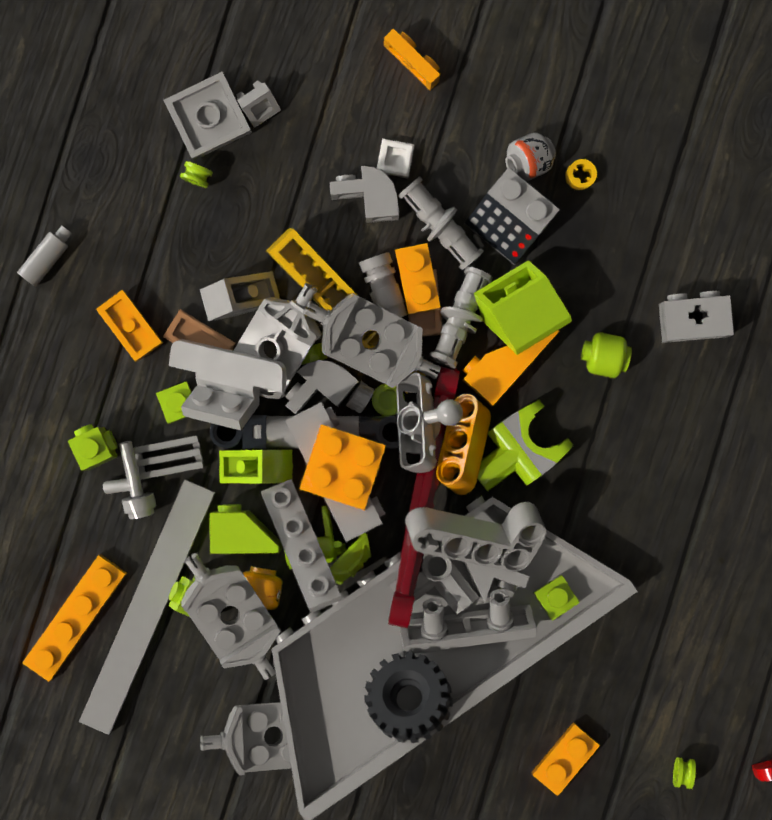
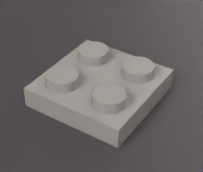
[164,72,252,161]

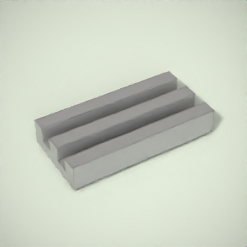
[133,436,204,480]

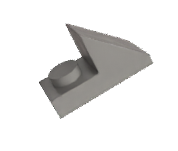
[463,561,530,603]

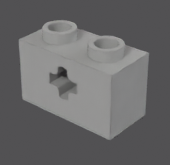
[659,291,734,343]

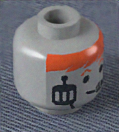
[505,133,556,181]

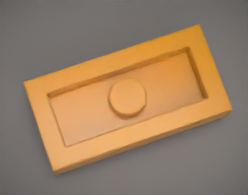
[384,29,440,90]
[395,243,441,315]
[96,290,163,362]
[531,722,600,796]

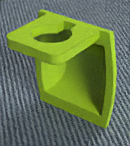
[330,533,371,585]

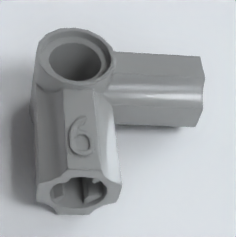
[389,554,479,615]

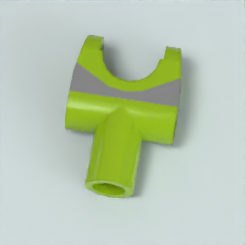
[477,399,573,492]

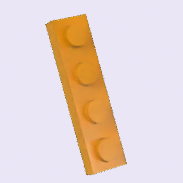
[22,554,127,682]

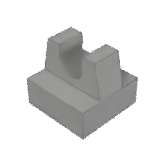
[236,81,281,128]

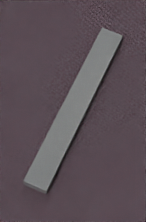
[79,480,216,735]

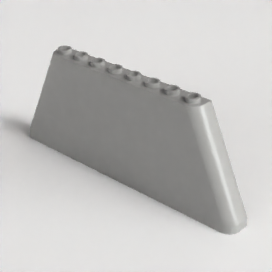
[272,496,638,820]

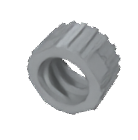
[346,381,374,413]

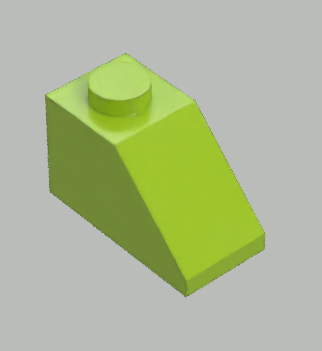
[219,450,293,484]

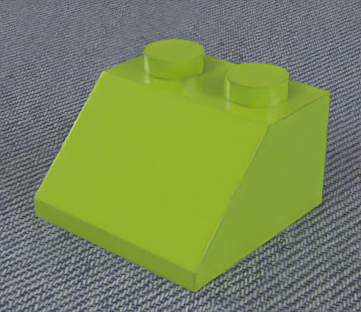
[210,504,282,554]

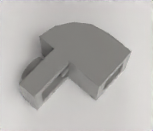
[329,166,399,223]
[285,360,359,415]

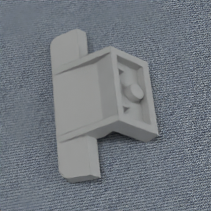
[169,339,286,430]

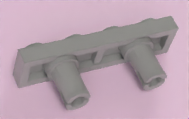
[261,479,342,613]
[400,590,537,655]

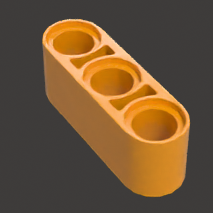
[436,394,491,495]

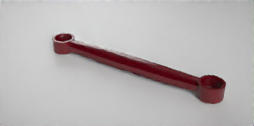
[388,366,460,629]

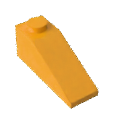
[462,330,559,406]

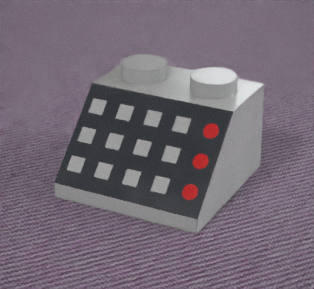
[464,167,560,265]

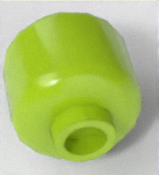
[581,332,632,378]

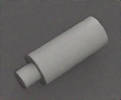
[17,225,72,287]

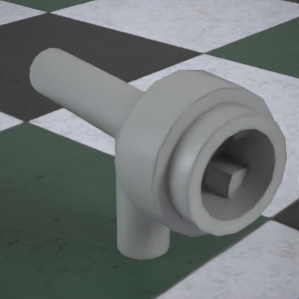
[103,441,156,519]

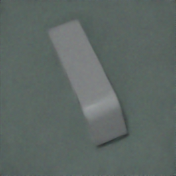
[405,502,547,572]

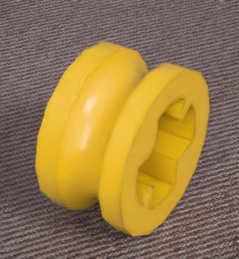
[565,159,597,190]

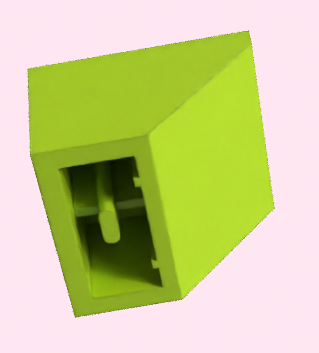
[474,260,572,355]

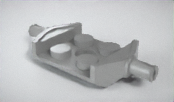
[233,283,322,399]
[303,293,441,388]
[181,553,280,680]
[200,702,291,775]

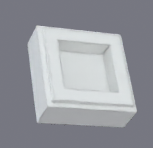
[377,139,414,178]

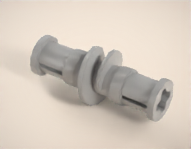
[397,176,484,270]
[429,266,493,368]

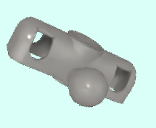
[396,372,463,473]

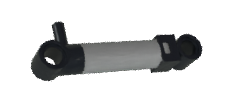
[209,415,399,475]

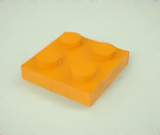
[299,424,386,510]

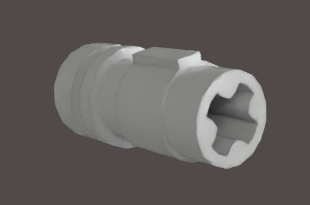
[359,252,408,317]

